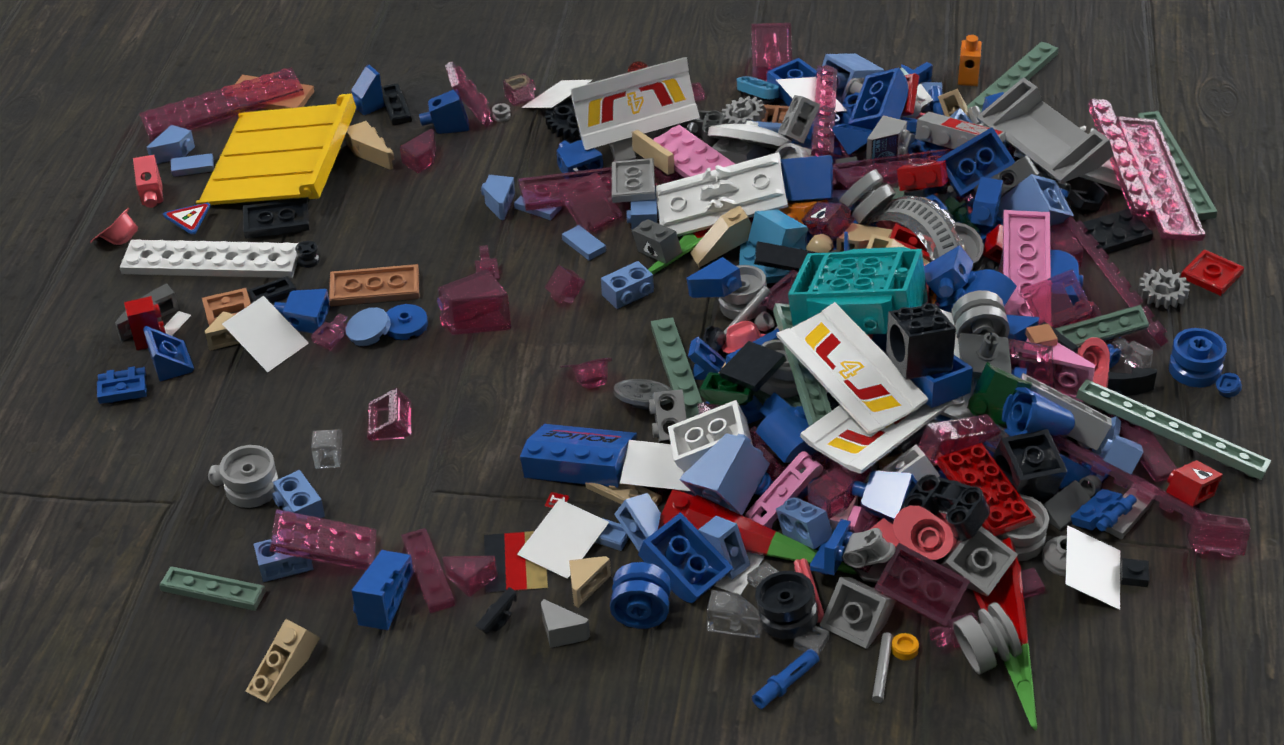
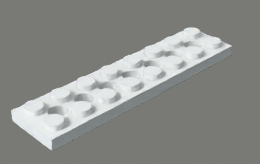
[120,239,299,278]

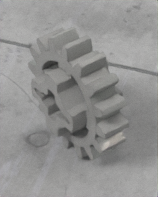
[722,96,766,124]
[1138,268,1190,309]

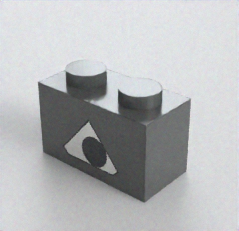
[632,219,682,264]

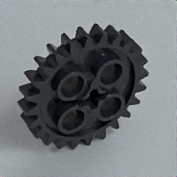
[545,97,582,141]

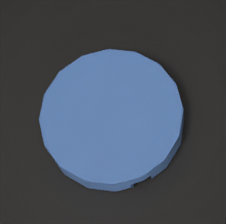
[346,307,391,346]

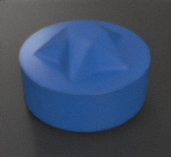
[1216,373,1242,397]

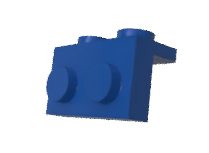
[810,519,853,575]

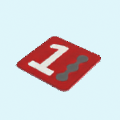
[545,492,569,508]

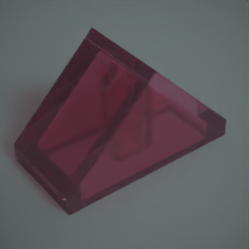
[443,556,498,597]

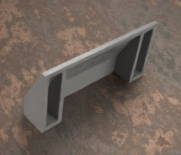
[976,77,1114,183]

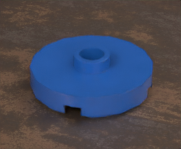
[386,304,428,340]

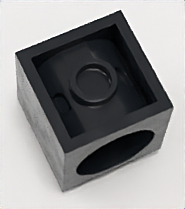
[886,303,956,380]
[992,429,1067,501]

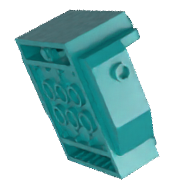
[788,247,928,334]

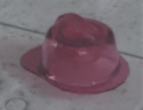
[560,358,612,388]

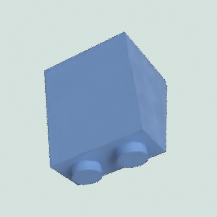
[820,54,884,104]
[998,174,1074,229]
[680,433,770,515]

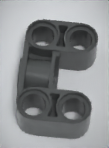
[662,110,723,147]
[971,155,1040,199]

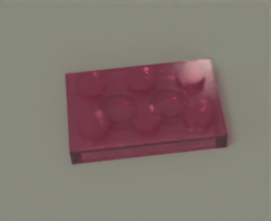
[445,61,492,127]

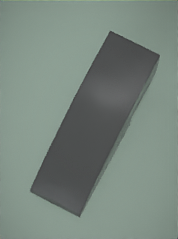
[115,284,179,342]

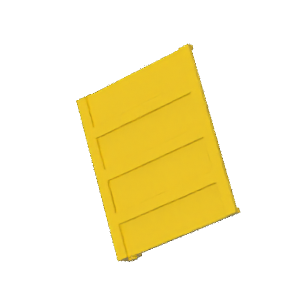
[196,94,357,205]

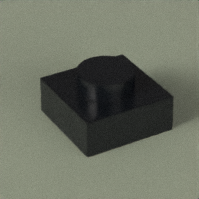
[1121,558,1149,587]

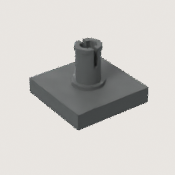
[958,333,1012,378]

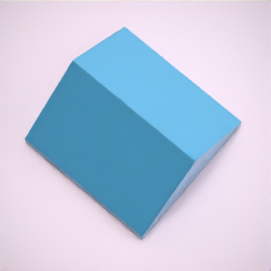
[748,209,809,247]

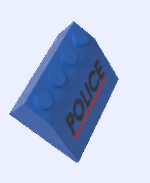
[520,424,637,488]

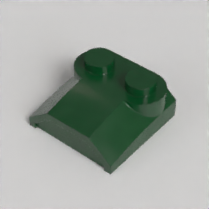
[967,362,1033,428]
[699,372,753,406]

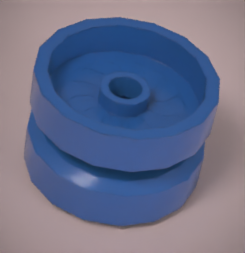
[1169,328,1227,388]
[610,562,671,629]

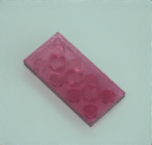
[270,509,376,570]

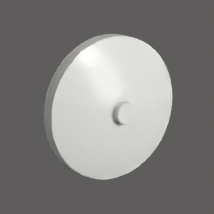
[708,121,792,149]

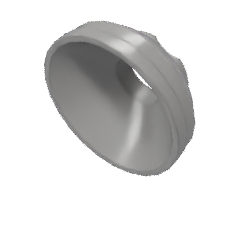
[1042,536,1067,577]

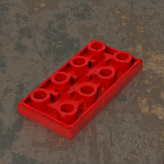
[937,443,1036,536]

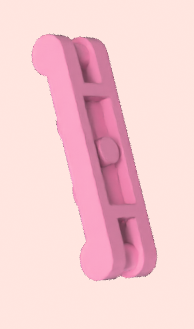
[745,451,823,529]

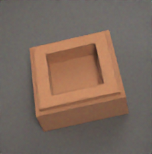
[1025,323,1058,349]

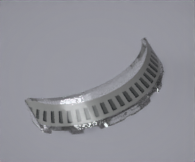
[862,196,966,261]

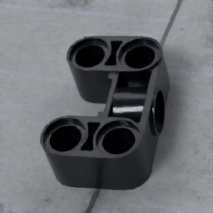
[903,475,990,541]

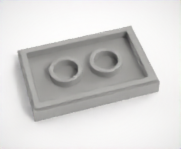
[612,158,655,203]

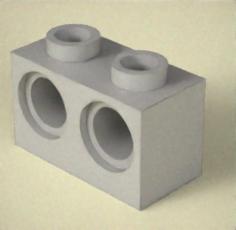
[778,95,820,143]
[649,389,686,443]

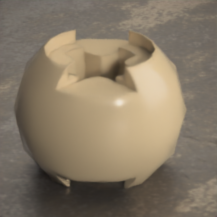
[806,234,834,253]

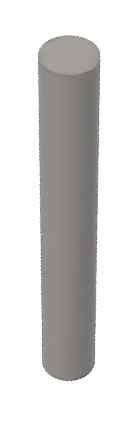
[724,286,771,342]
[872,633,893,703]

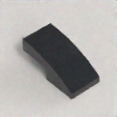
[1106,367,1157,396]

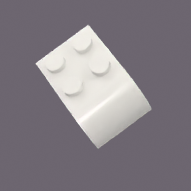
[668,400,753,471]

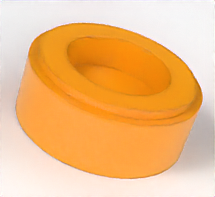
[891,633,919,660]

